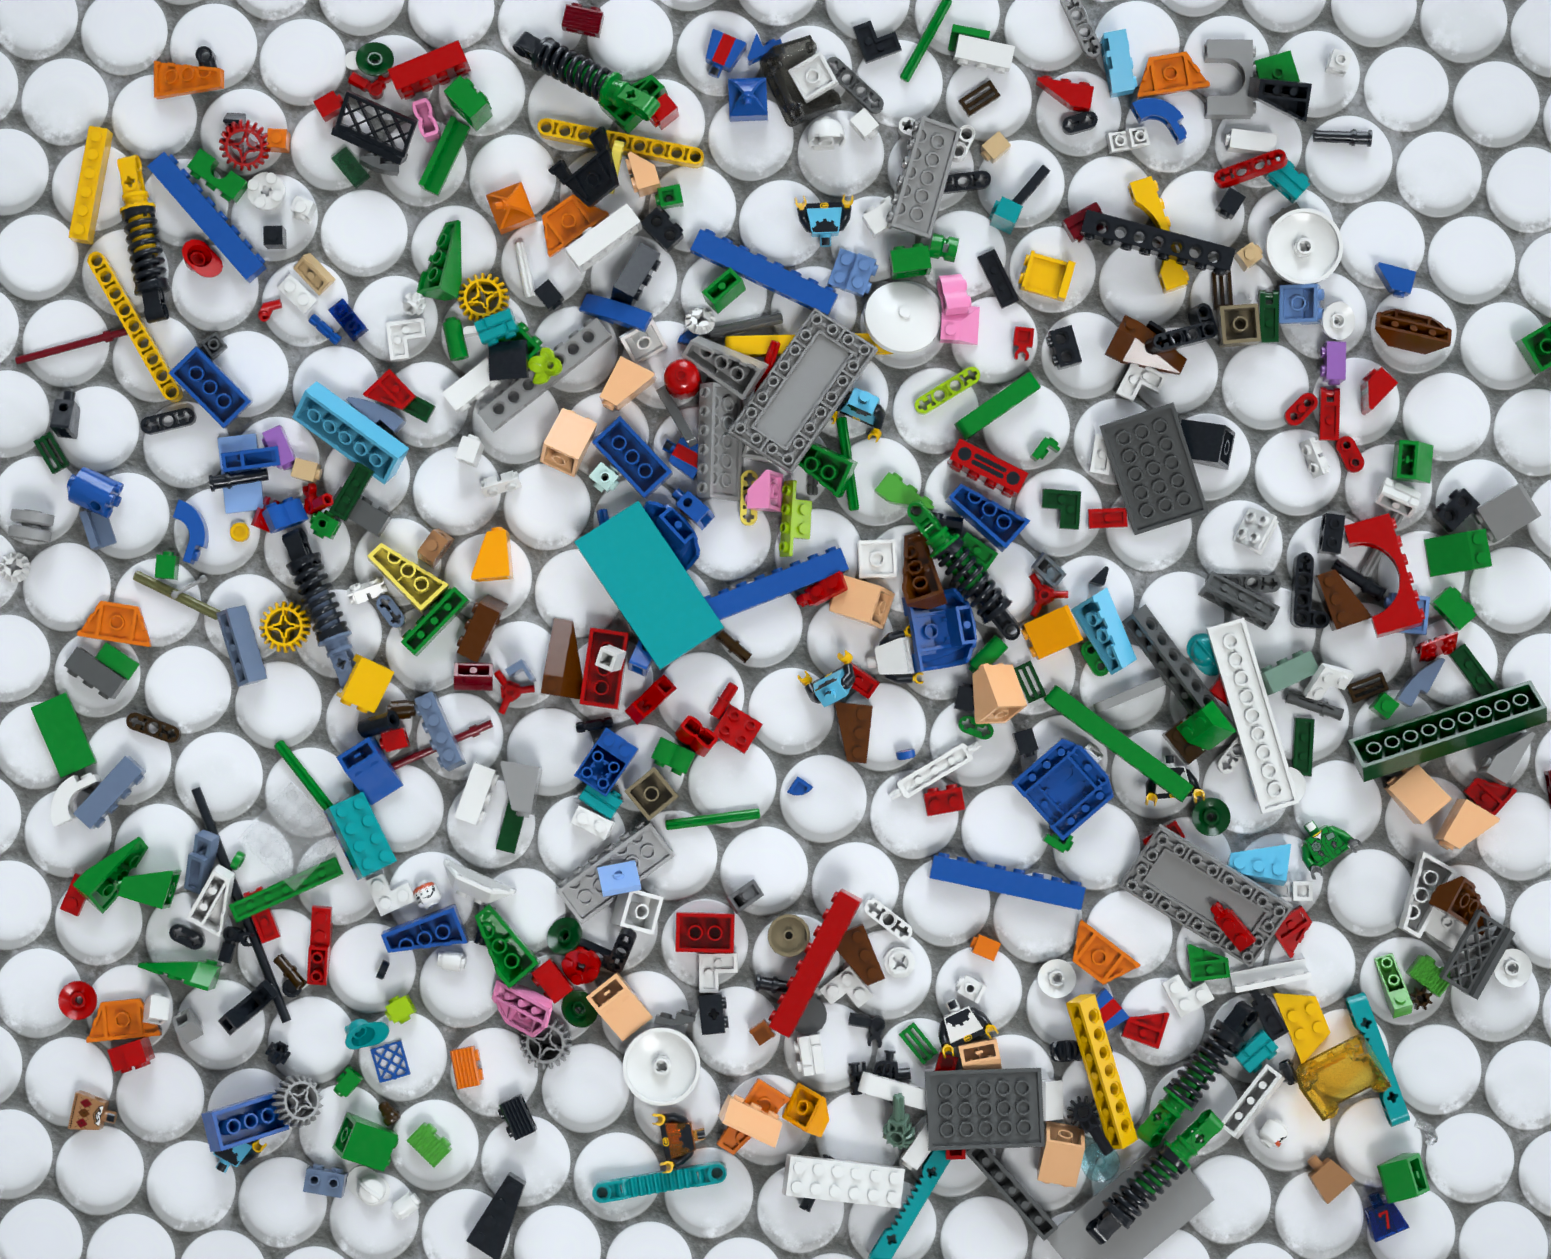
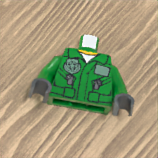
[1301,820,1362,880]

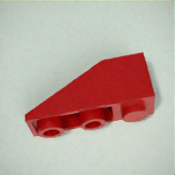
[1036,75,1094,112]

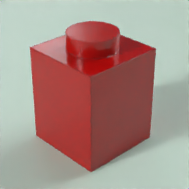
[313,91,344,122]
[379,728,410,753]

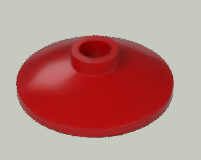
[58,981,97,1020]

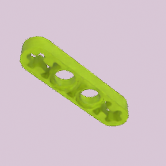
[914,367,980,415]

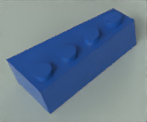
[945,484,1030,552]

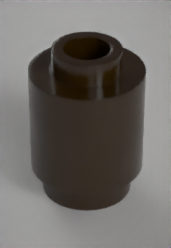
[387,700,416,720]

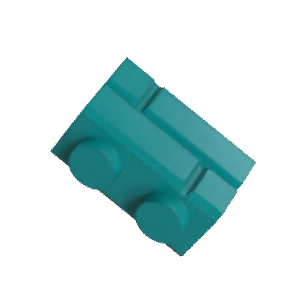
[1265,160,1310,204]
[474,308,520,347]
[578,785,623,820]
[1234,1029,1278,1073]

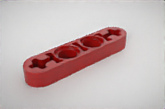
[1214,149,1288,189]

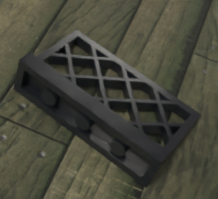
[331,90,418,165]

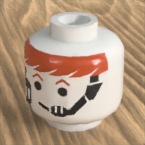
[413,880,441,910]
[1259,1118,1288,1148]

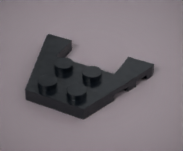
[548,127,619,207]

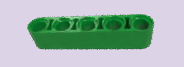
[954,372,1041,440]

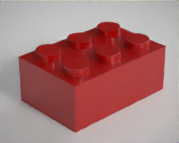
[675,912,735,953]

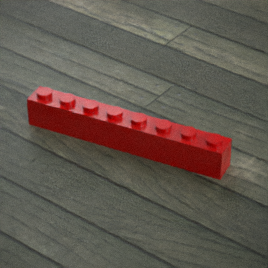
[768,889,863,1038]

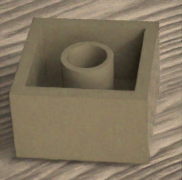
[1216,303,1261,348]
[624,767,679,821]

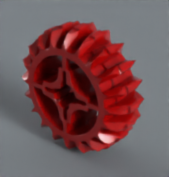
[219,119,271,171]

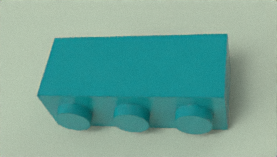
[989,196,1023,235]

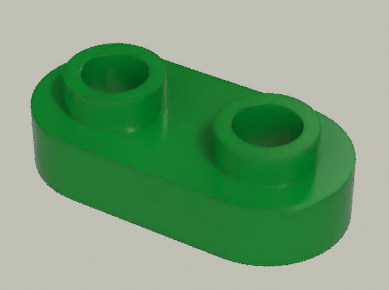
[1080,641,1109,676]

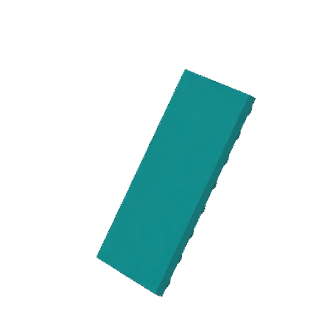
[574,501,724,670]

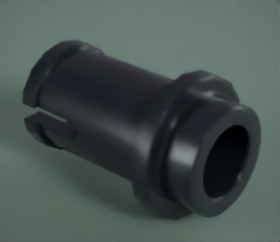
[1279,1059,1300,1085]

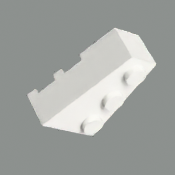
[186,864,235,937]

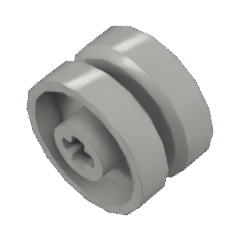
[7,509,55,543]

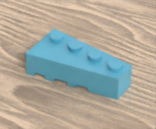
[1071,588,1137,675]

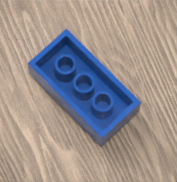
[169,346,253,429]
[592,416,673,500]
[201,1092,290,1152]

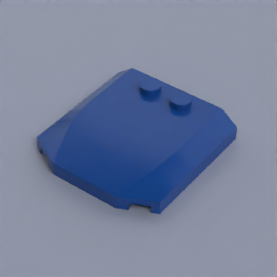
[1012,738,1114,841]

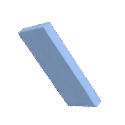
[218,433,264,514]

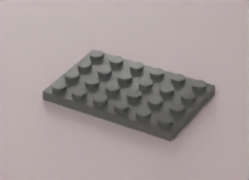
[1099,402,1209,535]
[925,1068,1045,1151]

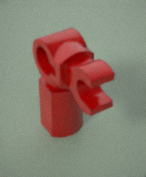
[348,72,392,100]
[303,483,333,514]

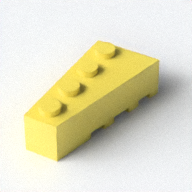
[367,543,449,614]

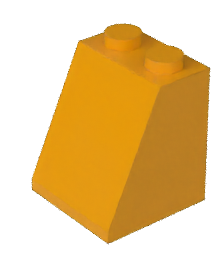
[471,527,514,582]
[1021,605,1083,660]

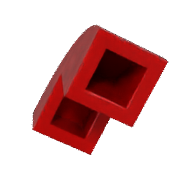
[625,675,677,725]

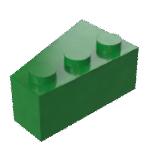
[598,74,668,134]

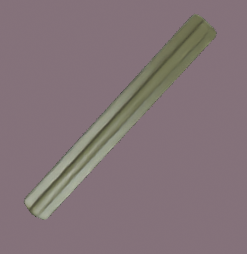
[133,571,221,620]

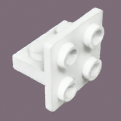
[1233,507,1279,555]

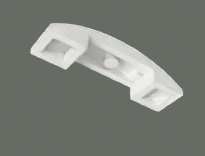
[1256,881,1313,901]

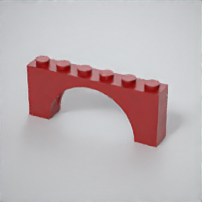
[1344,513,1425,638]

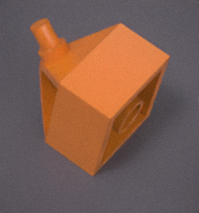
[486,182,537,235]

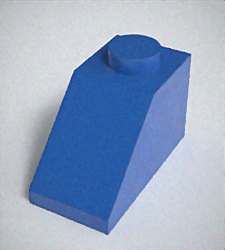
[1374,262,1416,298]

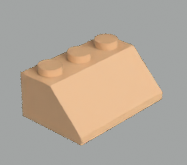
[718,1094,782,1148]

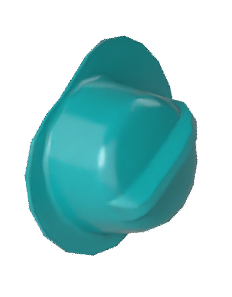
[1187,633,1219,676]
[344,1019,389,1050]

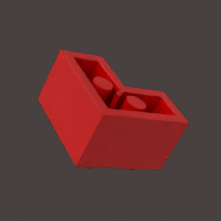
[107,1037,155,1074]

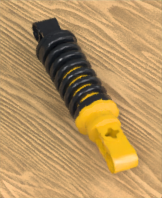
[117,154,171,324]

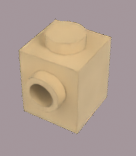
[1234,242,1263,272]

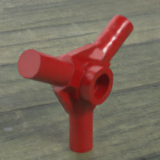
[1029,573,1068,618]
[494,670,535,715]

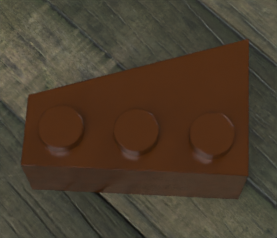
[1313,569,1372,631]
[457,594,509,663]
[834,702,873,764]
[837,924,885,986]

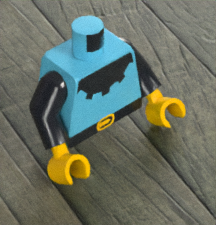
[794,194,854,247]
[832,388,886,443]
[797,650,855,707]
[213,1139,267,1173]

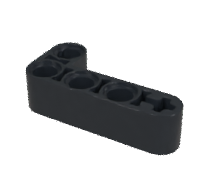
[1145,303,1218,355]
[1290,552,1330,629]

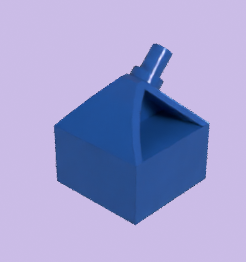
[728,77,768,122]

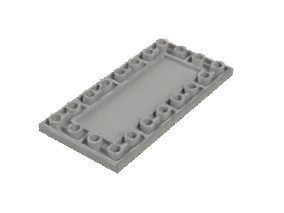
[728,308,878,475]
[1119,824,1293,967]
[1047,1138,1215,1259]

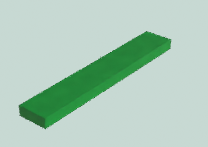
[229,857,343,923]

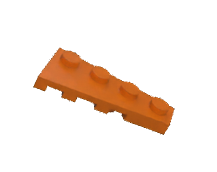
[154,61,224,99]
[716,1078,791,1155]

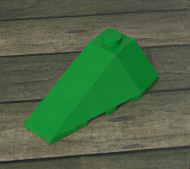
[73,837,148,914]
[138,959,222,991]

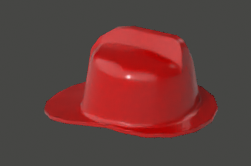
[182,239,223,278]

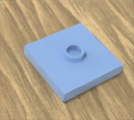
[597,860,641,897]

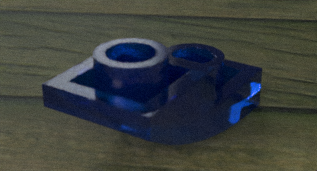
[328,298,369,342]

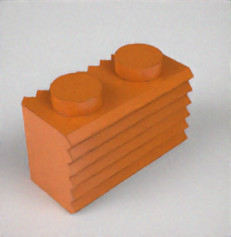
[450,1045,484,1090]

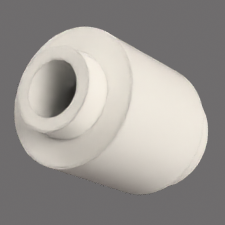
[437,950,467,972]
[391,1192,421,1220]

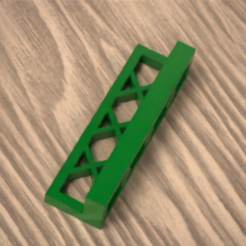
[419,116,471,196]

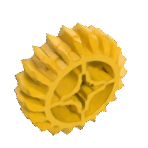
[458,273,510,321]
[259,601,312,653]

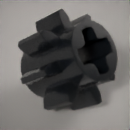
[265,1041,291,1066]

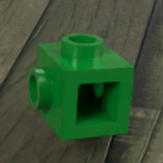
[310,510,342,540]

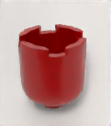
[664,359,702,400]

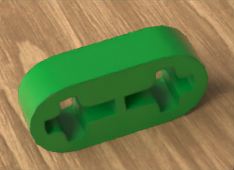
[958,716,994,740]

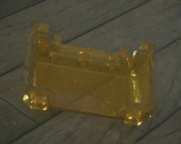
[1296,1034,1391,1121]

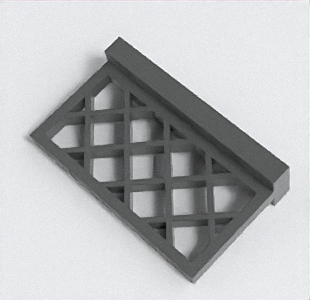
[1439,909,1515,1000]

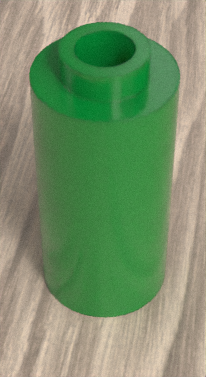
[442,317,469,362]
[968,635,1008,673]

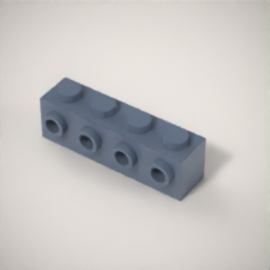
[216,605,267,687]
[414,691,466,771]
[73,756,146,829]

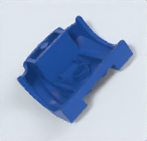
[643,501,700,571]
[902,588,977,673]

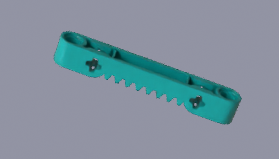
[1345,992,1410,1127]
[868,1150,950,1259]
[592,1161,727,1203]

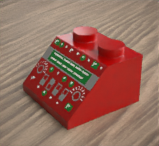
[1360,367,1398,415]

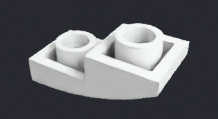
[1106,126,1150,154]

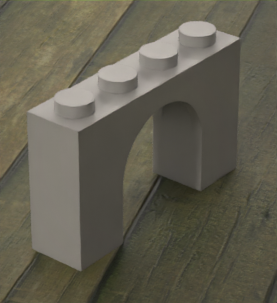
[1204,39,1256,119]

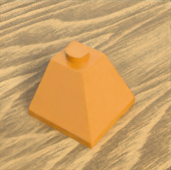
[782,1082,829,1137]

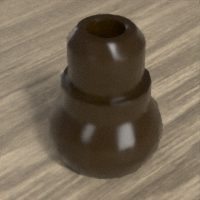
[378,1101,401,1126]

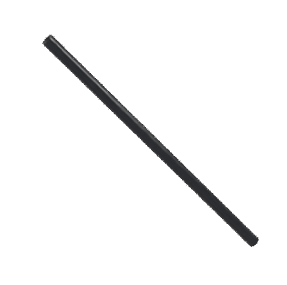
[191,787,291,1023]

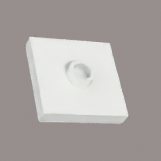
[788,51,839,104]
[857,539,897,579]
[1425,909,1466,950]

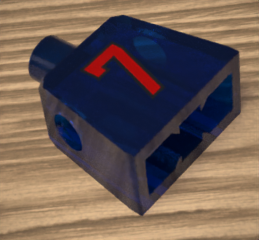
[1364,1192,1410,1242]

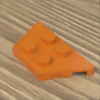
[1137,52,1210,99]
[542,194,610,258]
[77,601,152,647]
[1072,919,1141,985]
[86,998,162,1043]

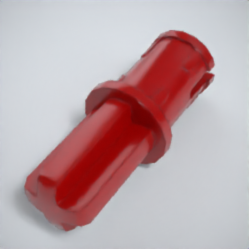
[709,682,738,720]

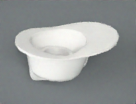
[347,1166,390,1207]

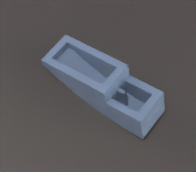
[346,397,406,434]
[1394,658,1445,707]
[184,830,220,894]

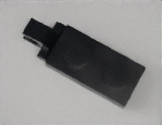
[1249,989,1289,1041]

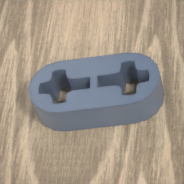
[376,595,406,628]

